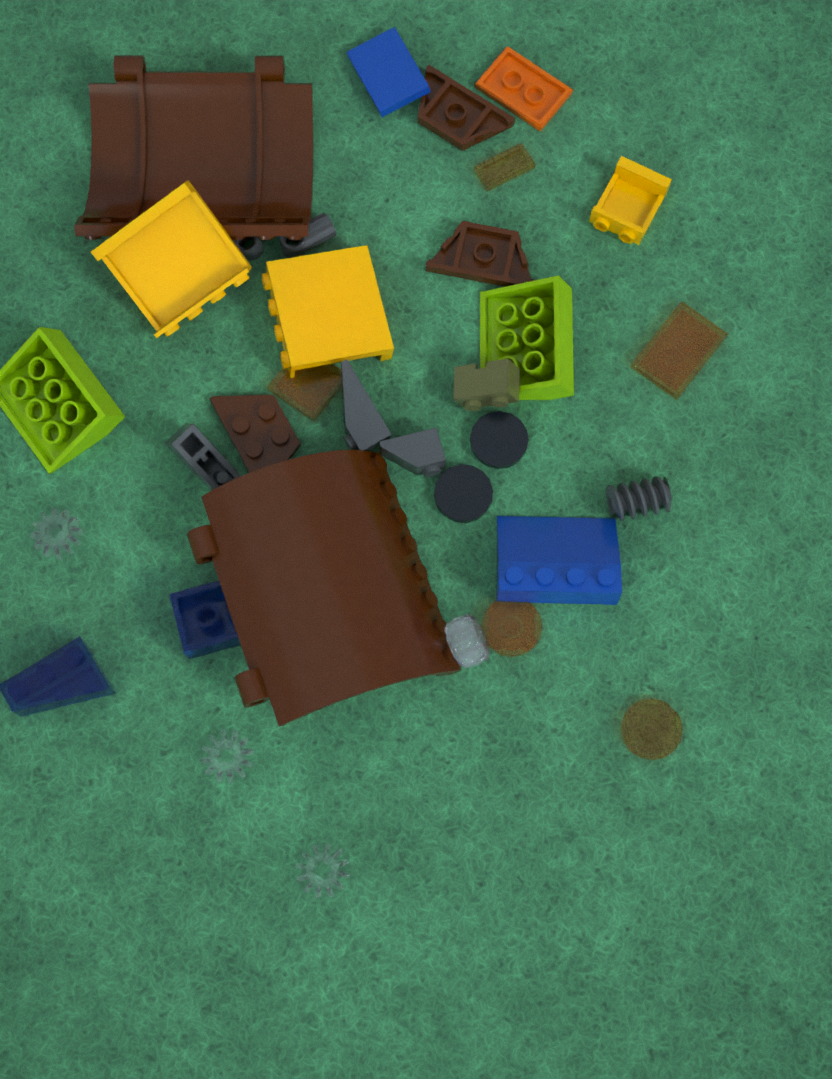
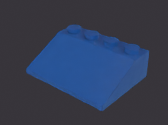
[496,516,622,605]

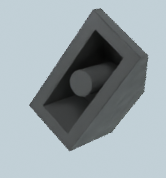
[379,428,446,477]

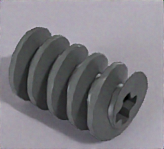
[606,476,671,521]

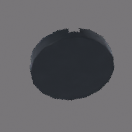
[470,411,529,469]
[434,464,493,523]

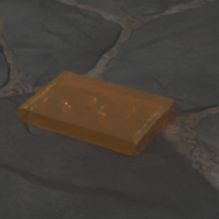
[630,301,728,400]

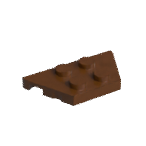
[417,64,515,151]
[426,221,533,287]
[210,395,301,473]

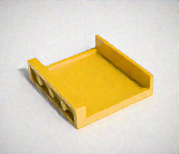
[91,180,252,338]
[261,245,394,378]

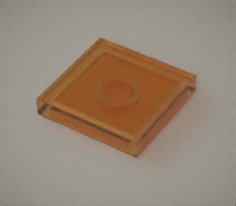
[267,364,342,422]

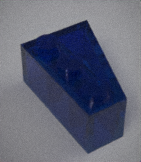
[0,636,117,717]

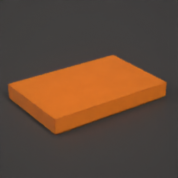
[475,46,573,132]

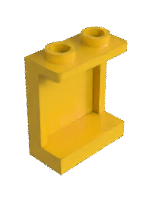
[589,156,672,245]

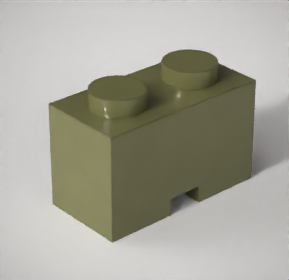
[453,359,520,411]

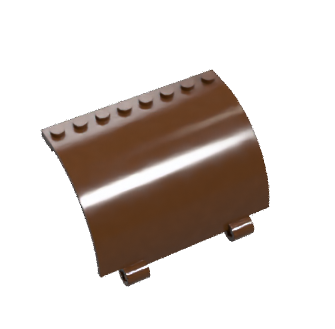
[74,55,313,240]
[187,450,462,726]

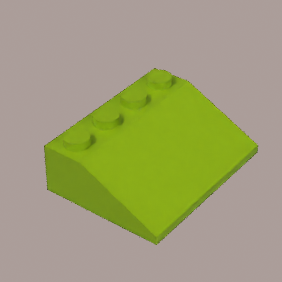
[480,275,574,400]
[0,327,125,474]

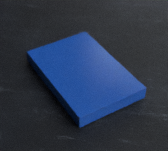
[346,27,431,117]

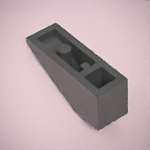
[341,359,392,451]
[165,423,241,490]

